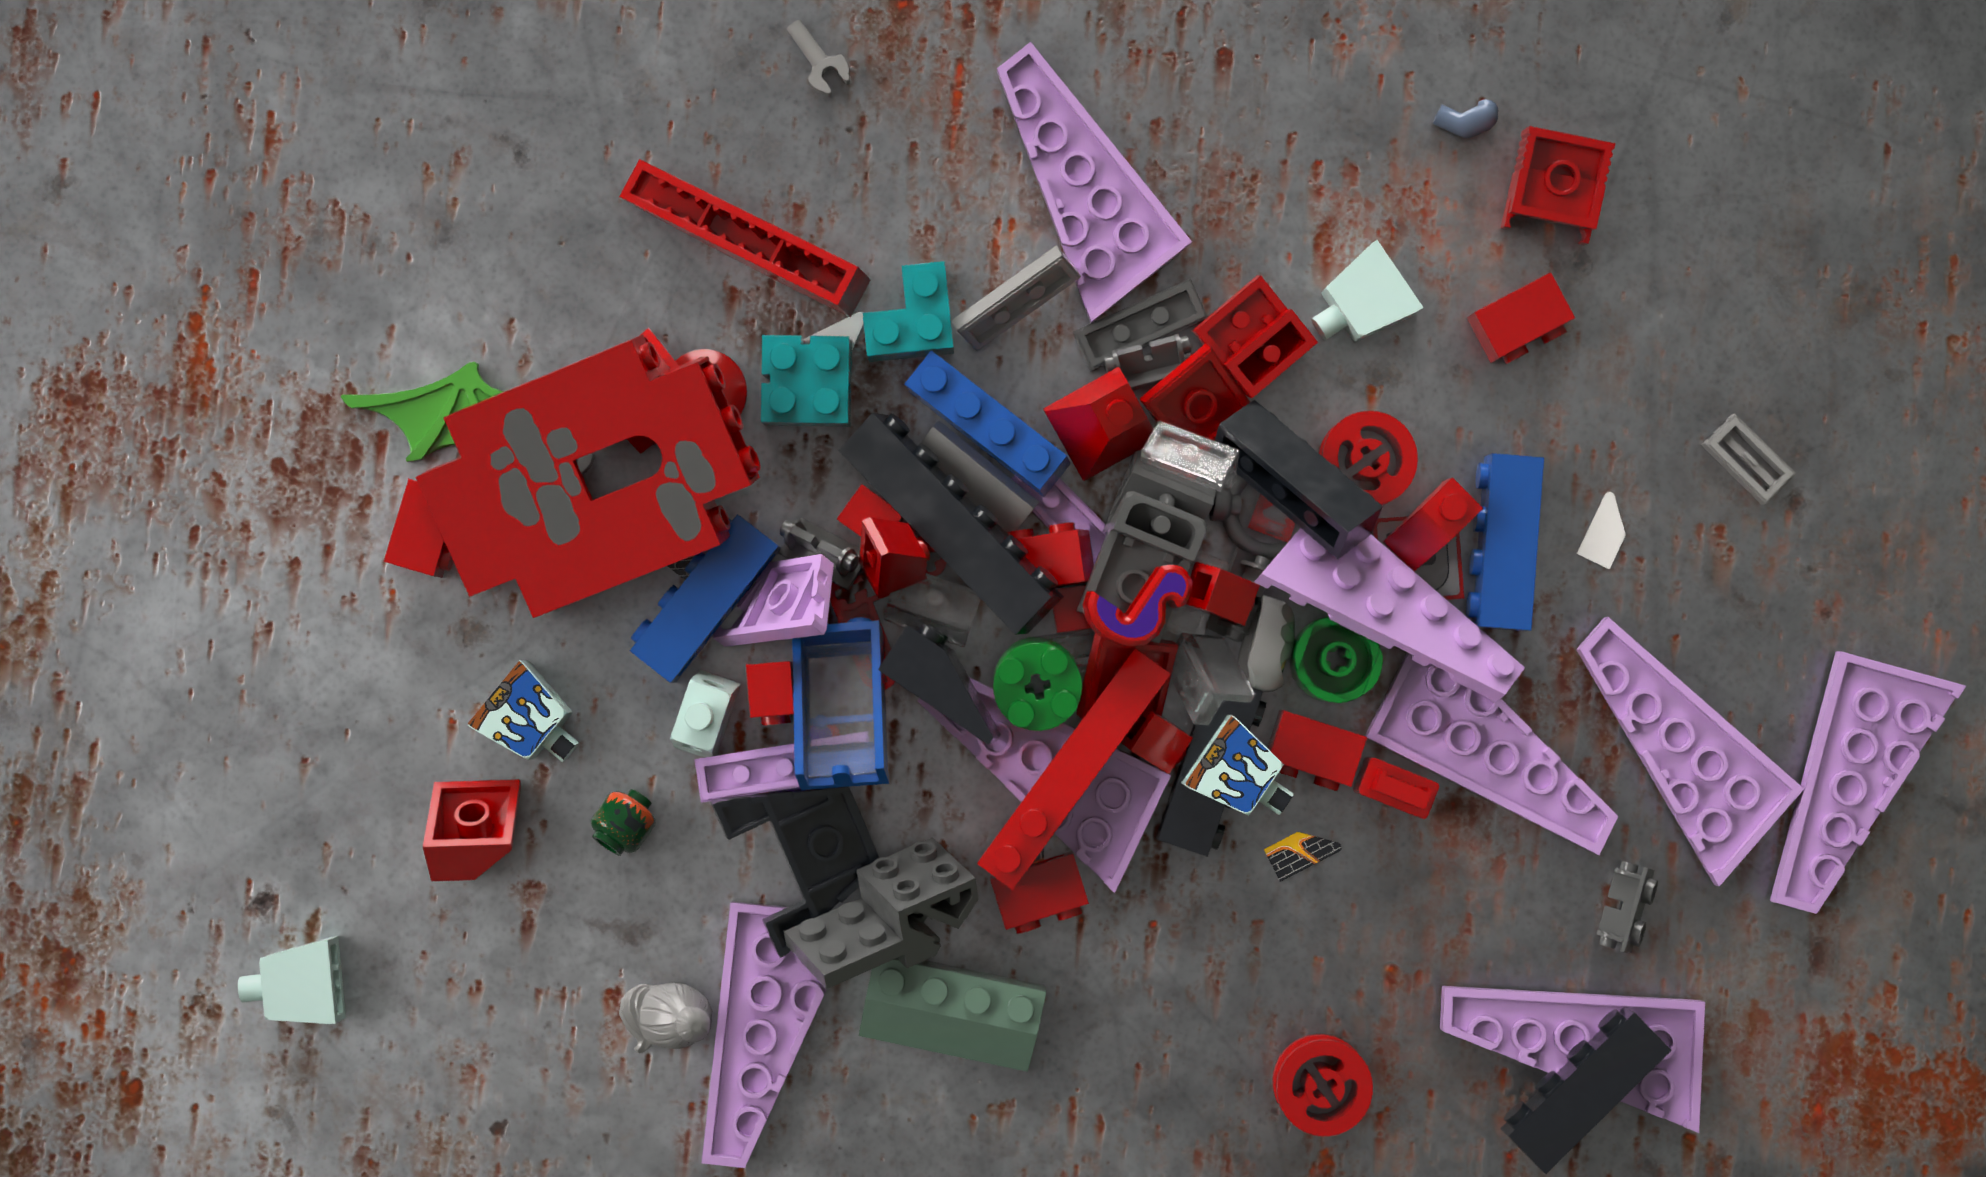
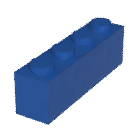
[904,350,1070,497]
[1466,453,1544,631]
[630,514,781,683]

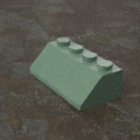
[859,958,1046,1072]

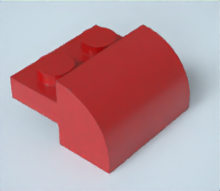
[1192,275,1318,398]

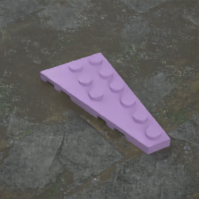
[997,42,1192,323]
[1254,528,1525,702]
[1576,617,1804,886]
[1770,651,1966,914]
[1365,652,1619,855]
[918,677,1171,893]
[702,901,827,1168]
[1440,986,1705,1133]

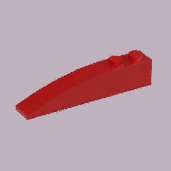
[619,159,871,318]
[977,648,1171,890]

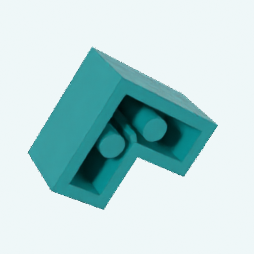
[863,261,954,362]

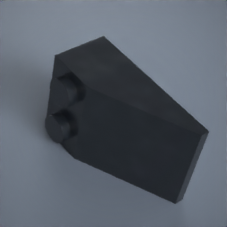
[878,623,1001,745]

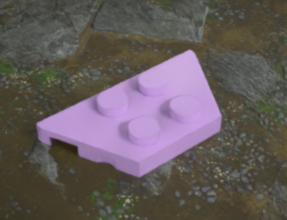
[712,554,834,647]

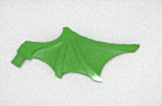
[341,362,504,462]

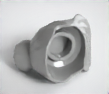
[619,982,713,1053]

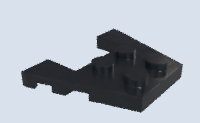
[711,787,880,958]

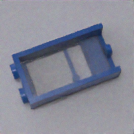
[792,617,889,790]

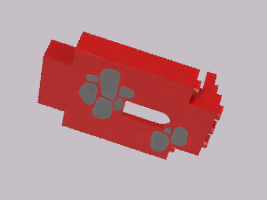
[415,334,761,618]

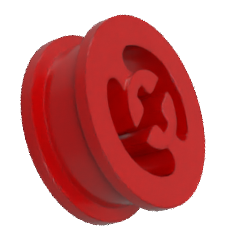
[1318,411,1418,506]
[1272,1034,1373,1136]

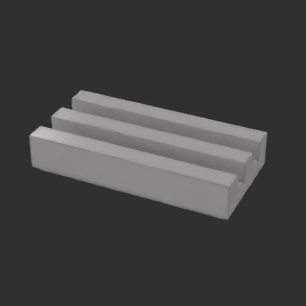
[1701,414,1796,505]

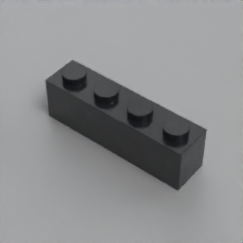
[1211,400,1383,559]
[1155,675,1267,857]
[1500,1007,1672,1174]

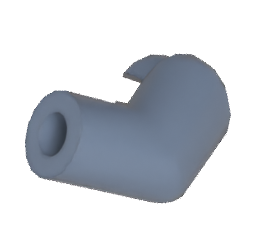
[1433,99,1499,138]

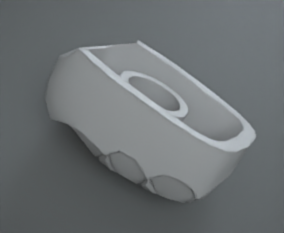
[1235,595,1295,692]

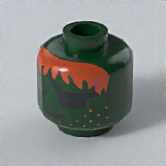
[590,789,656,856]

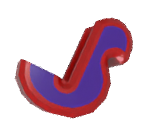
[1082,565,1193,646]

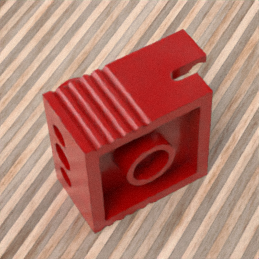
[1500,126,1616,245]

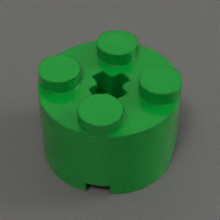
[1289,617,1383,703]
[993,637,1082,731]

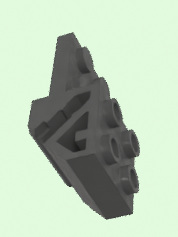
[1076,450,1218,644]
[784,837,978,989]

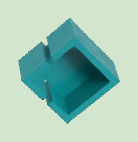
[761,335,852,427]

